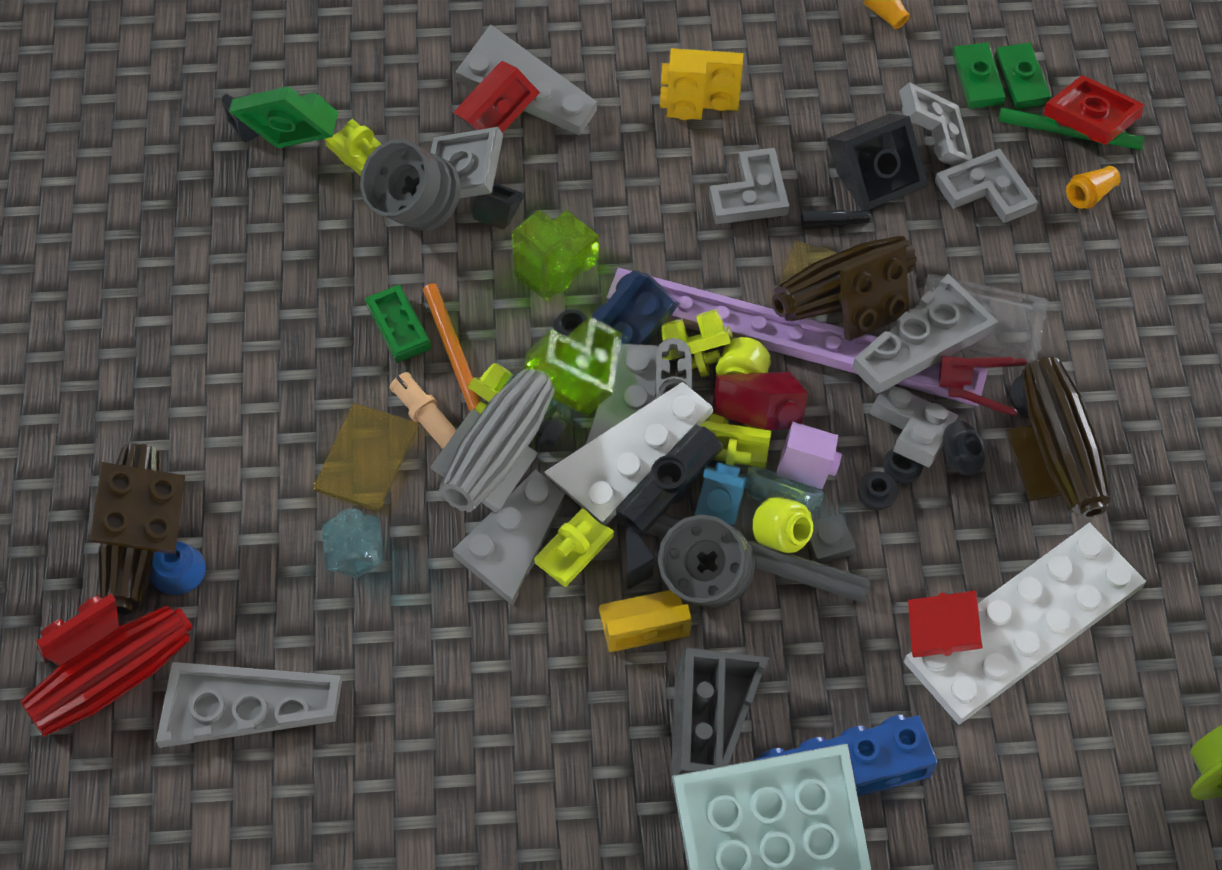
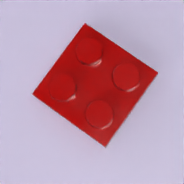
[1043,75,1145,145]

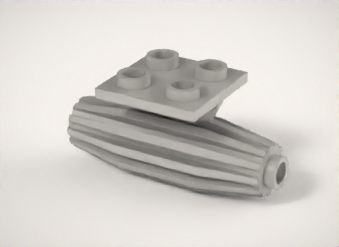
[430,369,555,513]

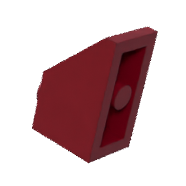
[712,372,808,430]

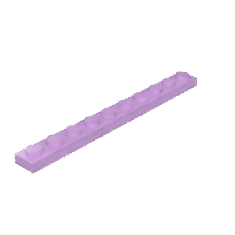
[606,268,988,407]

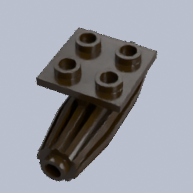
[772,236,917,341]
[1006,356,1111,519]
[89,443,185,615]

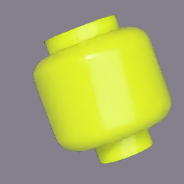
[716,337,771,377]
[752,497,814,553]

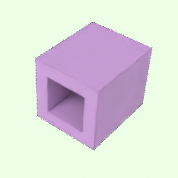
[776,421,842,489]

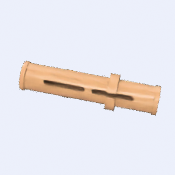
[390,372,456,449]

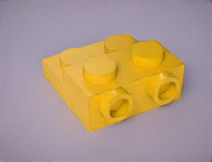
[660,48,744,120]

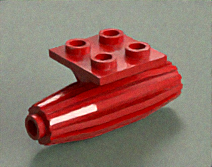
[20,593,193,737]

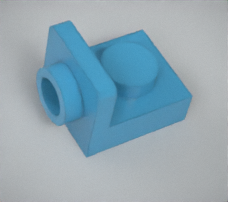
[695,462,747,525]

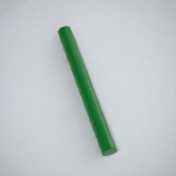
[998,107,1144,151]

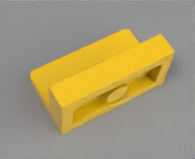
[599,590,692,653]

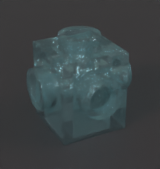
[322,509,384,578]

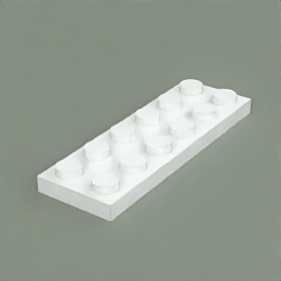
[904,522,1146,725]

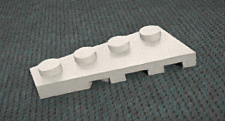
[545,382,713,526]

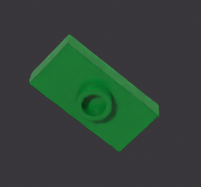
[952,42,1006,109]
[995,42,1051,110]
[365,284,431,364]

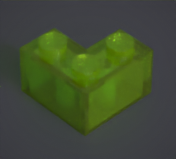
[512,209,599,301]
[523,316,622,416]

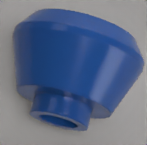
[150,541,206,595]

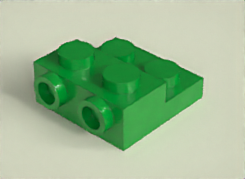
[229,86,338,149]

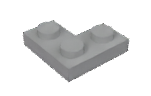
[899,82,973,166]
[709,148,789,224]
[935,148,1038,223]
[870,386,958,468]

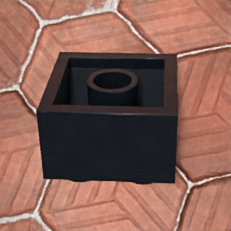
[827,113,928,211]

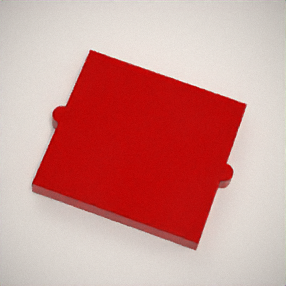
[908,590,983,658]

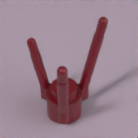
[939,356,1028,416]

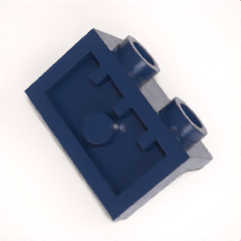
[587,270,680,351]

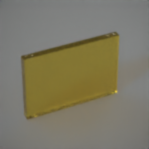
[313,403,419,512]

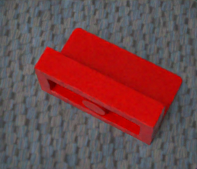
[454,61,540,133]

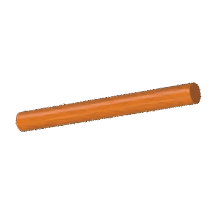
[423,283,482,412]

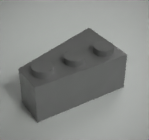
[671,648,769,788]

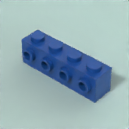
[755,715,937,797]

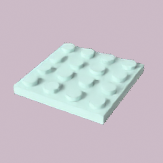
[672,744,871,870]

